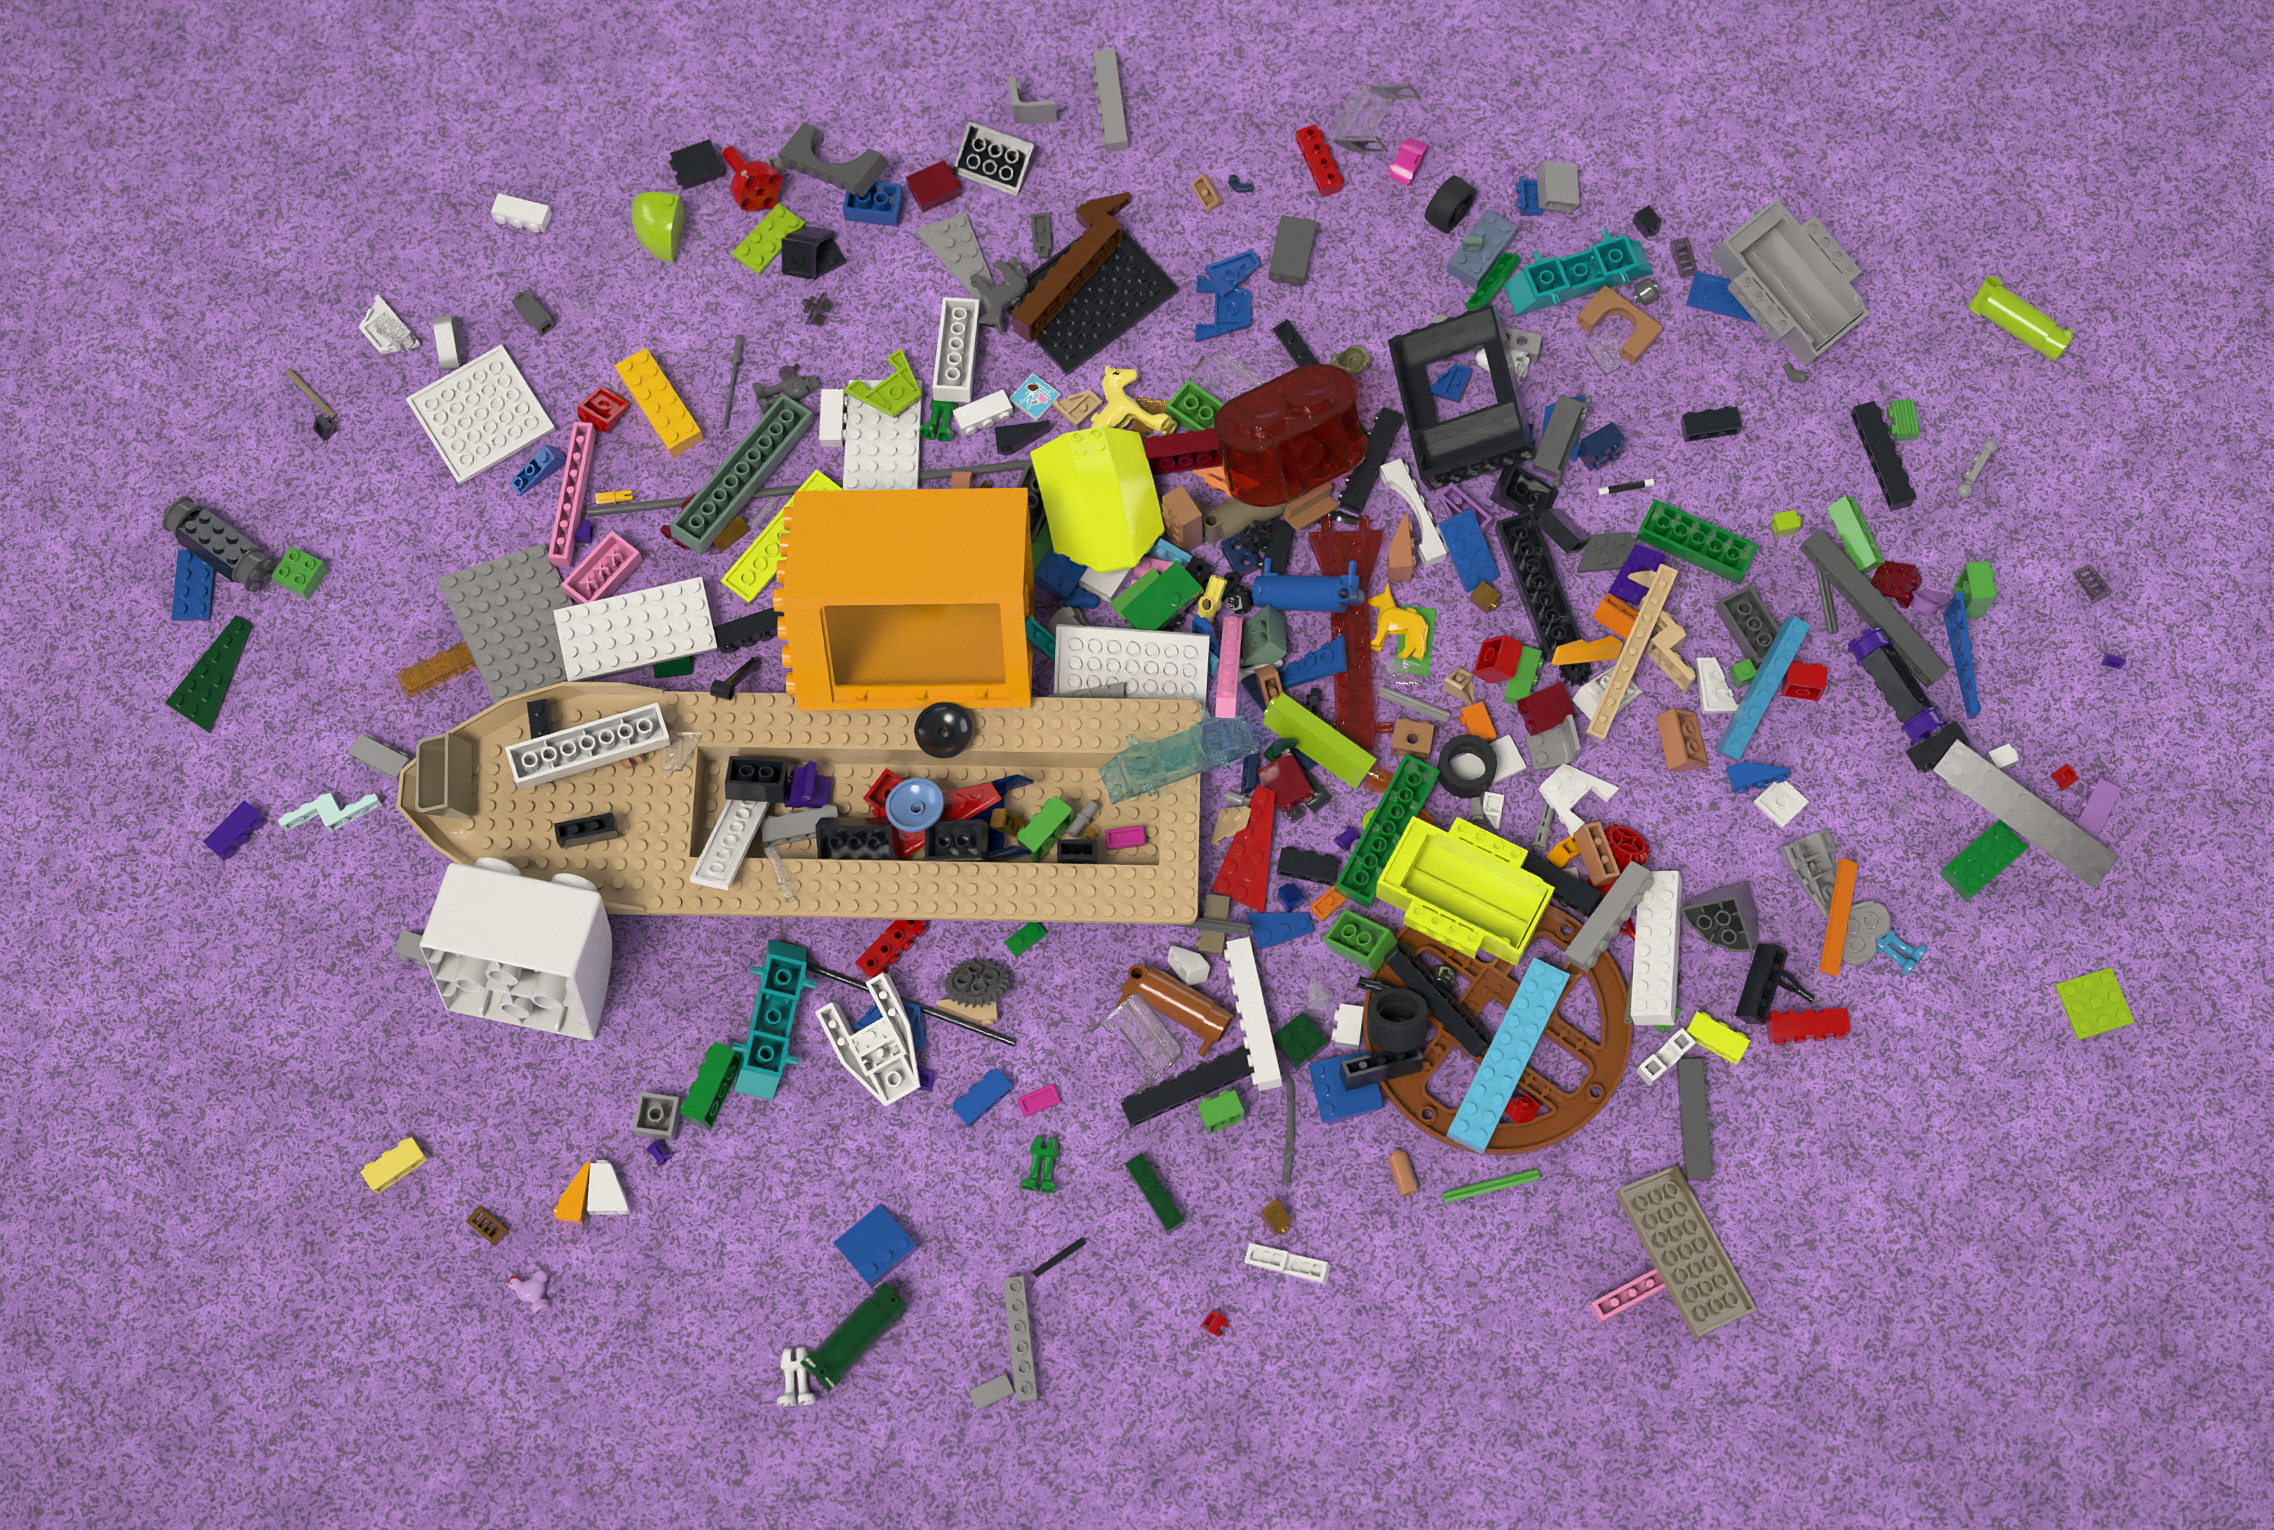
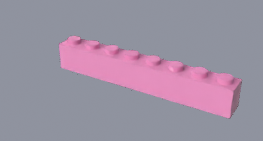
[548,422,596,568]
[1215,616,1243,718]

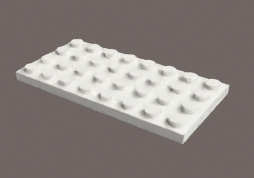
[843,380,923,490]
[553,577,718,682]
[1054,624,1210,709]

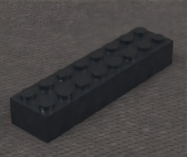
[1495,511,1581,663]

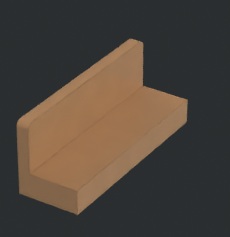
[1283,482,1339,531]

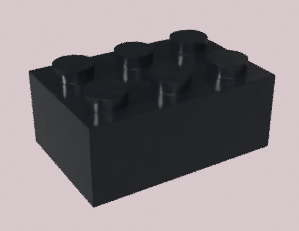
[725,756,788,803]
[925,819,988,862]

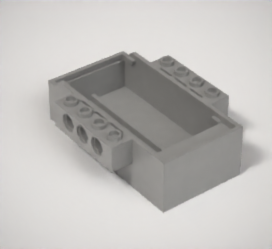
[1710,198,1870,367]

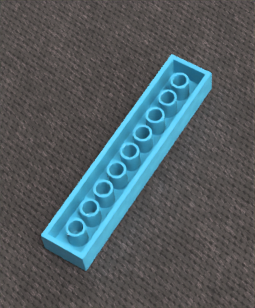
[1446,958,1570,1155]

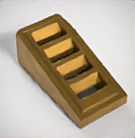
[990,809,1027,839]
[466,1206,509,1247]

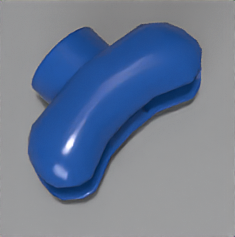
[1062,588,1098,609]

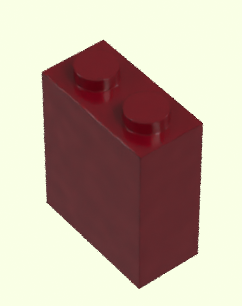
[906,160,962,213]
[1516,681,1577,736]
[1257,751,1316,813]

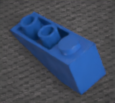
[509,444,567,496]
[1726,762,1790,794]

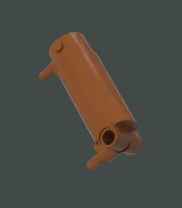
[1116,964,1234,1057]

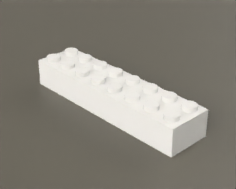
[505,702,670,790]
[1631,871,1683,1025]

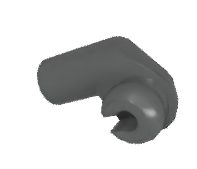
[1782,362,1809,383]

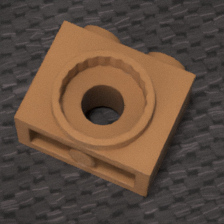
[1390,718,1434,760]

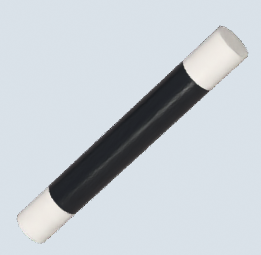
[1598,478,1654,496]

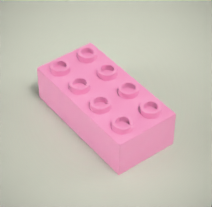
[561,531,643,604]

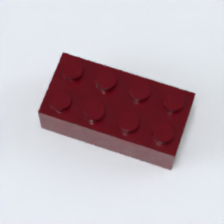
[1145,428,1226,476]

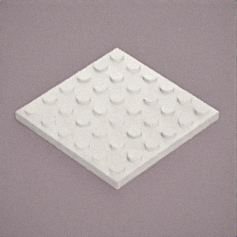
[406,344,556,485]

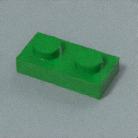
[1004,922,1047,958]

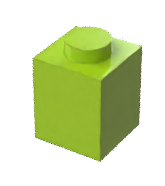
[1771,510,1802,538]

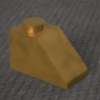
[1260,1198,1291,1237]

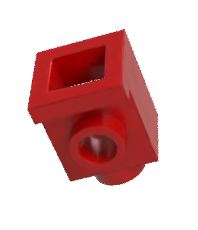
[1504,1093,1540,1124]

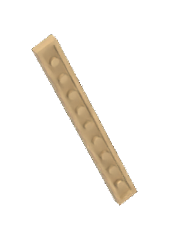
[1586,564,1678,741]

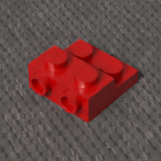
[577,385,630,433]

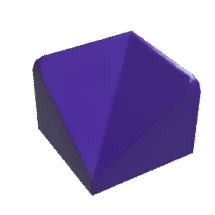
[574,520,594,544]

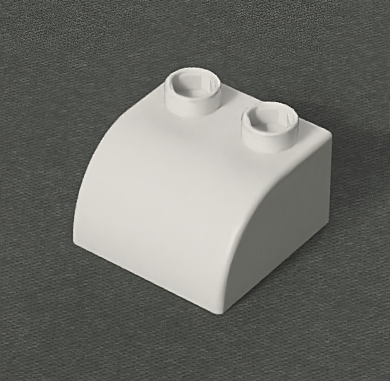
[419,857,612,1041]

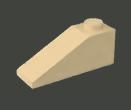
[936,999,998,1026]

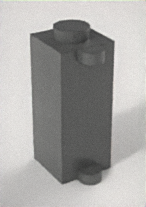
[511,290,555,337]

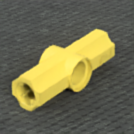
[1197,575,1227,625]

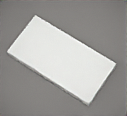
[1449,735,1527,800]

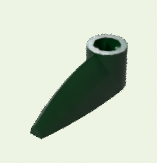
[1263,738,1297,762]

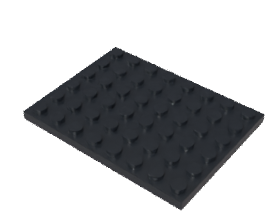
[1006,214,1179,376]

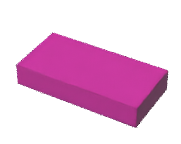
[1105,825,1146,851]
[1017,1083,1061,1118]

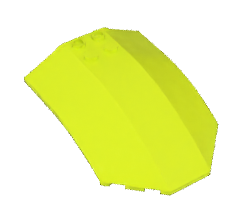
[1030,426,1165,574]

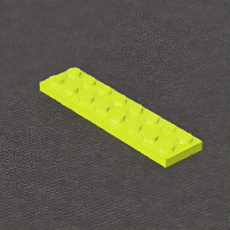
[721,469,843,605]

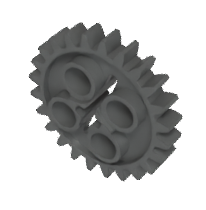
[945,958,1009,1008]

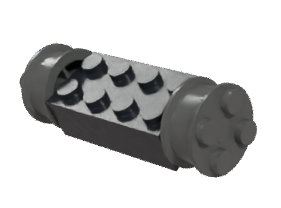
[162,496,275,592]

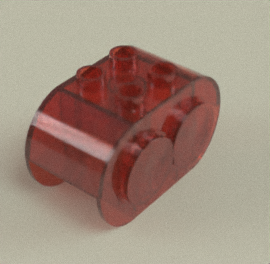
[1214,364,1368,507]

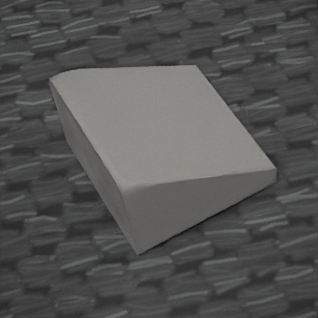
[762,156,787,174]

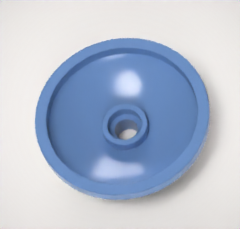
[886,778,944,832]

